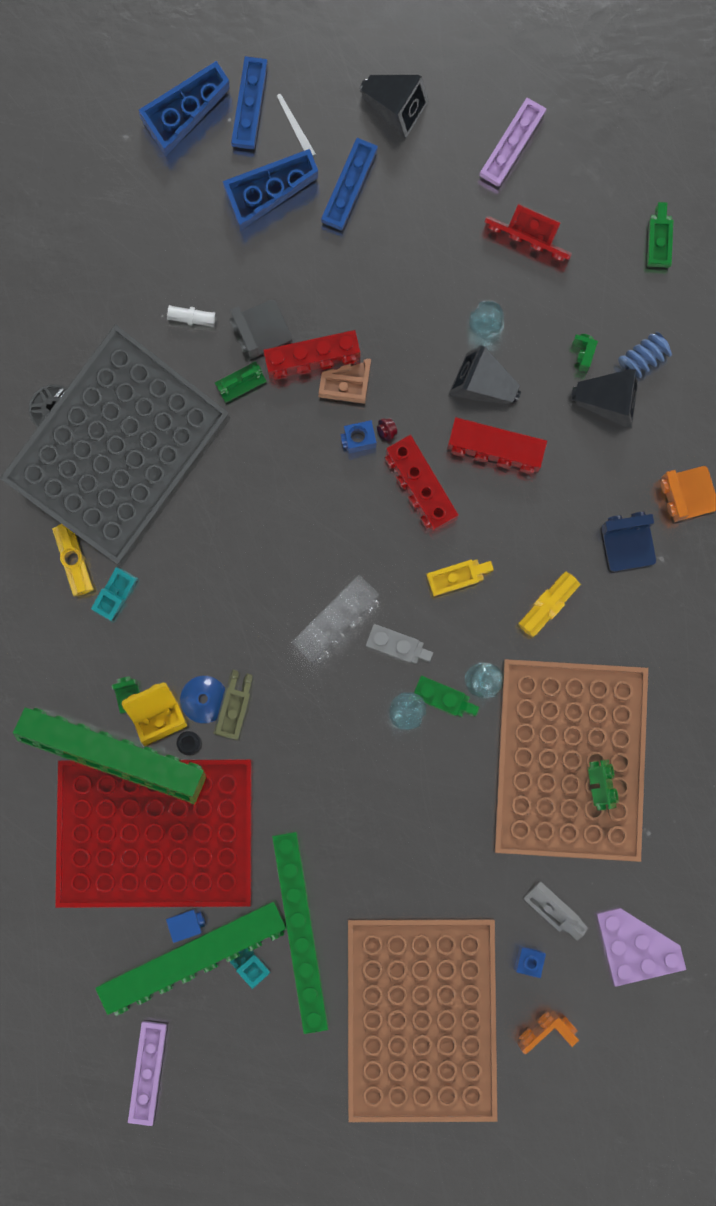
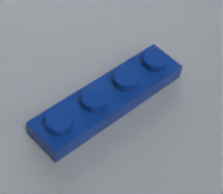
[231,56,268,150]
[321,138,378,231]

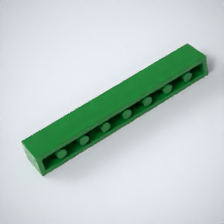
[13,707,206,804]
[272,832,329,1034]
[95,900,287,1016]

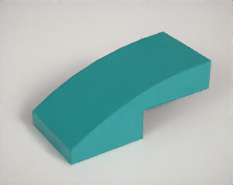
[91,567,138,621]
[230,948,271,989]

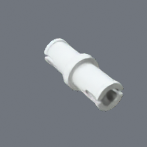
[167,305,216,327]

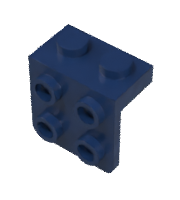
[601,511,656,572]

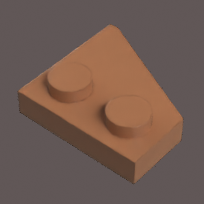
[319,359,371,404]

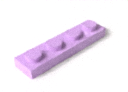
[479,98,546,187]
[128,1021,167,1126]

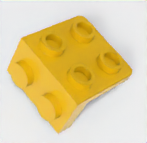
[122,682,188,746]

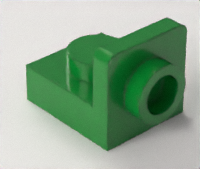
[572,334,598,373]
[112,676,141,714]

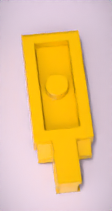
[426,559,494,597]

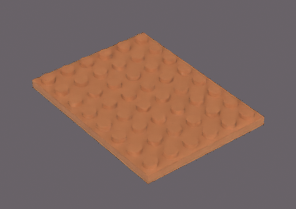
[494,659,648,862]
[348,919,497,1122]

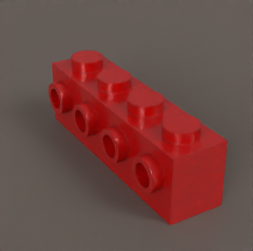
[263,330,360,380]
[447,417,547,474]
[384,434,459,533]

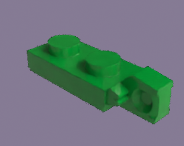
[647,202,674,268]
[412,675,480,717]

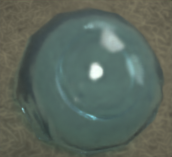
[469,301,505,339]
[465,662,504,699]
[390,692,426,729]

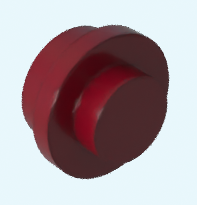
[377,418,397,441]

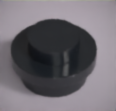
[176,731,201,755]

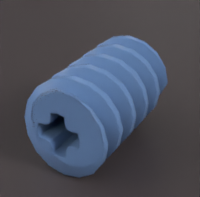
[618,332,672,378]

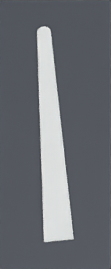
[277,94,316,155]

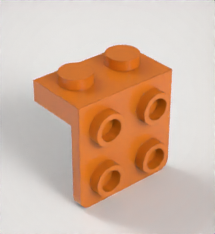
[660,466,716,522]
[518,1010,579,1054]

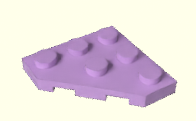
[596,908,686,987]

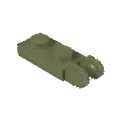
[213,670,252,740]

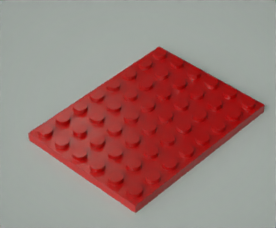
[55,759,252,908]

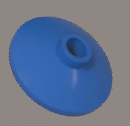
[180,676,225,724]

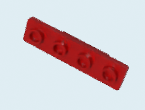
[484,204,572,261]

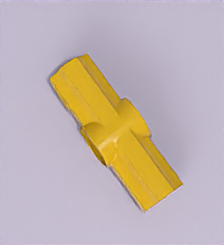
[52,524,94,597]
[518,571,581,638]

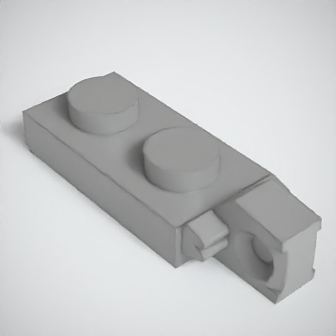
[366,624,433,663]
[524,881,588,941]

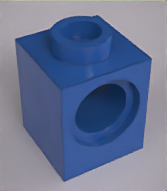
[340,420,377,454]
[166,908,206,943]
[514,945,546,978]

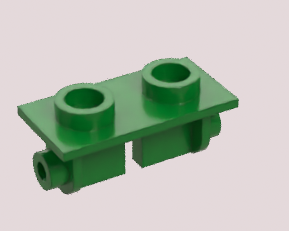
[215,361,267,403]
[588,759,619,811]

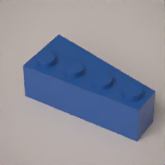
[139,61,230,157]
[223,149,318,231]

